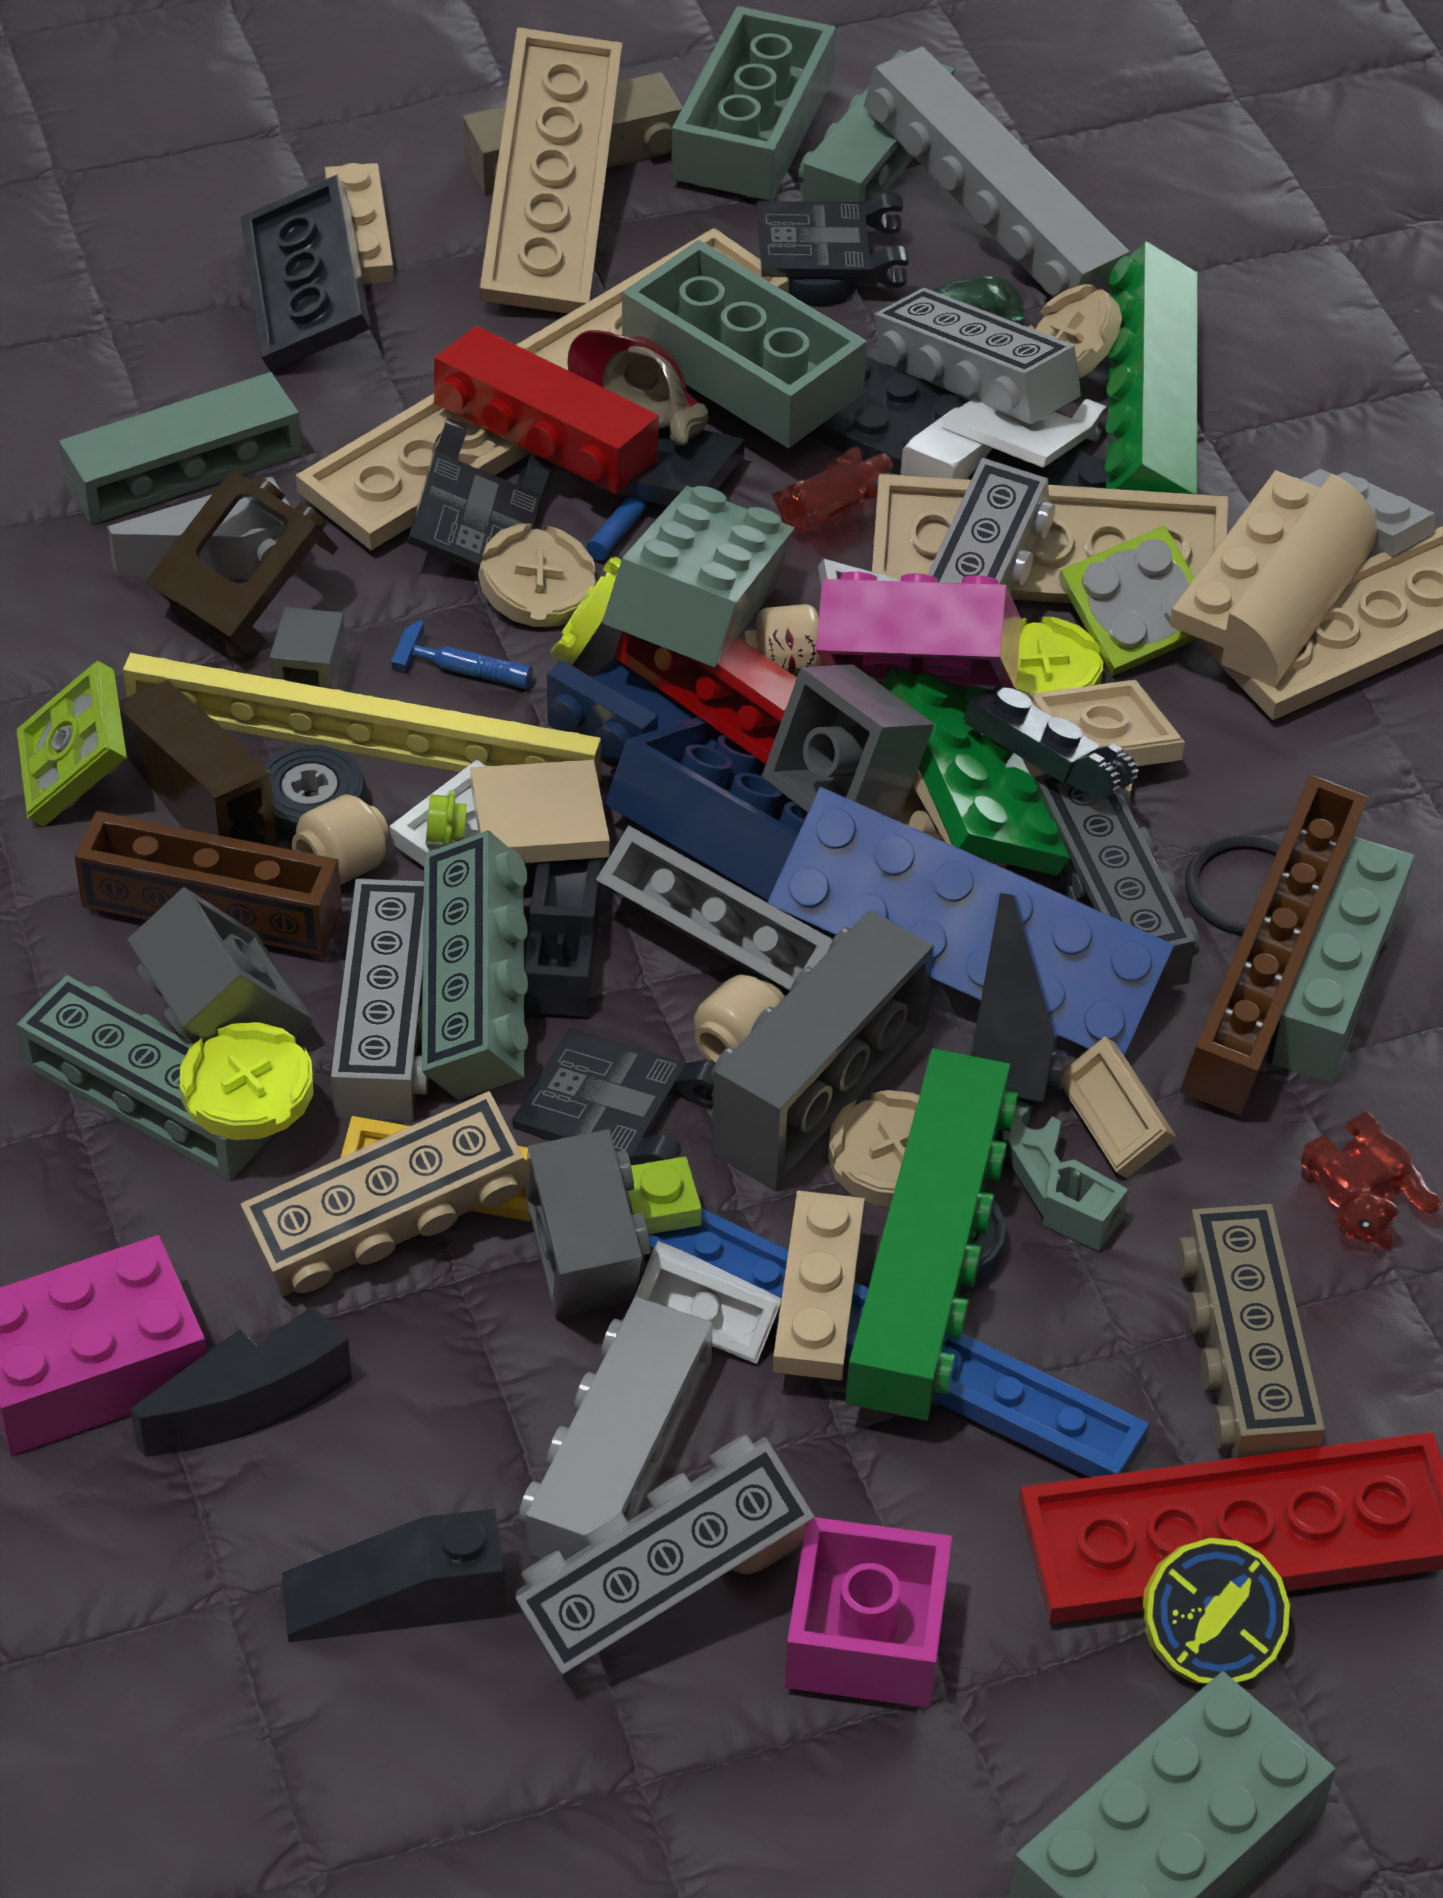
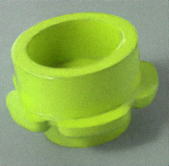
[425,790,467,846]

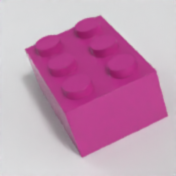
[816,571,1022,690]
[0,1235,207,1456]

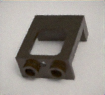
[146,469,338,660]

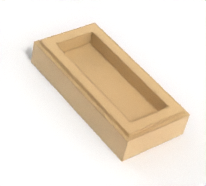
[1062,1036,1177,1179]

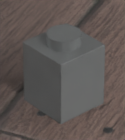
[270,607,347,689]

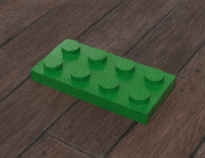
[881,668,1070,876]

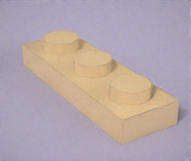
[325,163,394,284]
[773,1190,865,1380]

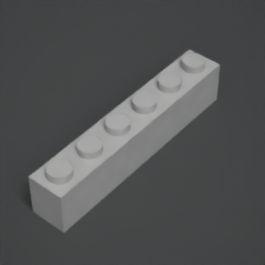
[863,46,1130,298]

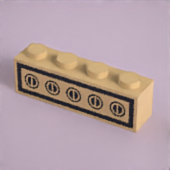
[241,1091,526,1297]

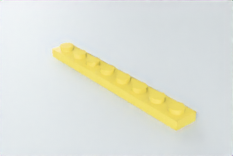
[123,653,601,785]

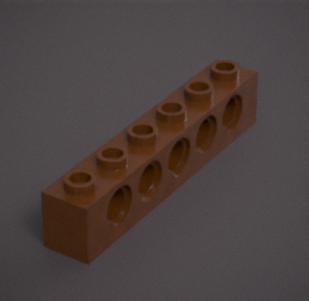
[1180,774,1369,1116]

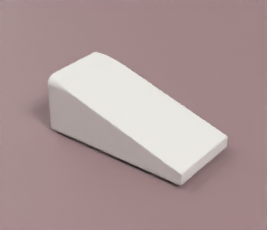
[901,407,993,480]
[635,1241,782,1364]

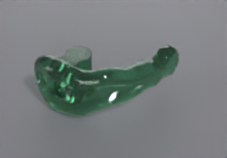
[932,274,1025,326]

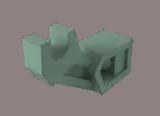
[1000,1100,1128,1251]

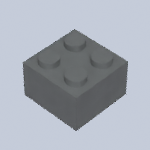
[762,665,935,821]
[127,887,312,1042]
[524,1129,650,1319]

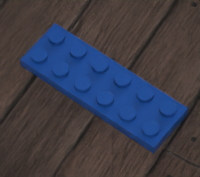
[767,787,1174,1055]

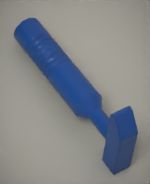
[586,497,648,560]
[391,620,533,690]

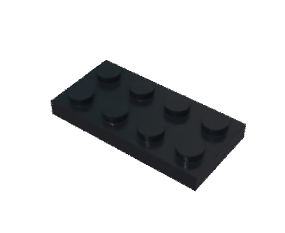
[240,174,371,372]

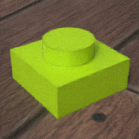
[628,1156,702,1235]

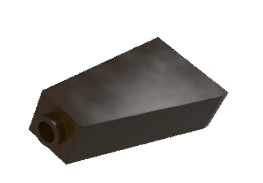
[119,680,278,847]

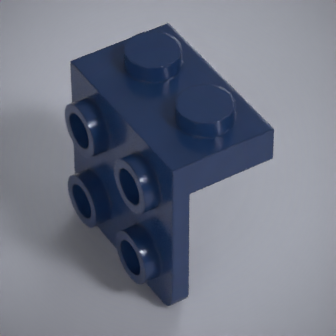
[547,657,699,765]

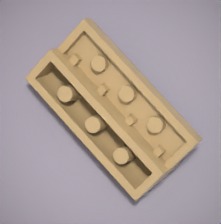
[1170,470,1377,687]

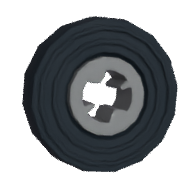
[264,745,365,841]

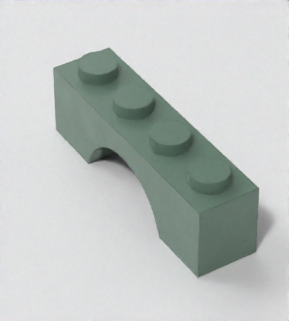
[1272,837,1415,1084]

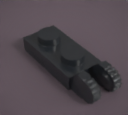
[963,686,1139,800]

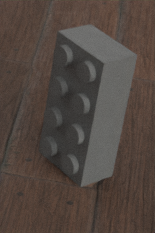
[710,909,934,1192]

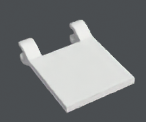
[942,398,1108,468]

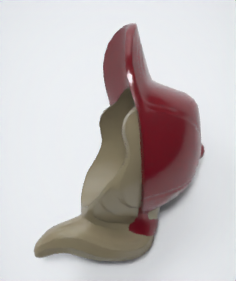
[567,330,709,445]

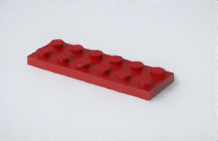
[1018,1432,1443,1624]

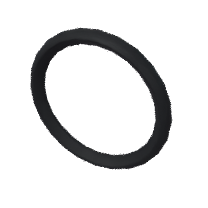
[1185,835,1281,936]

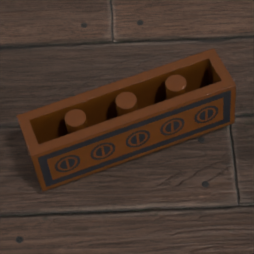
[74,811,342,956]

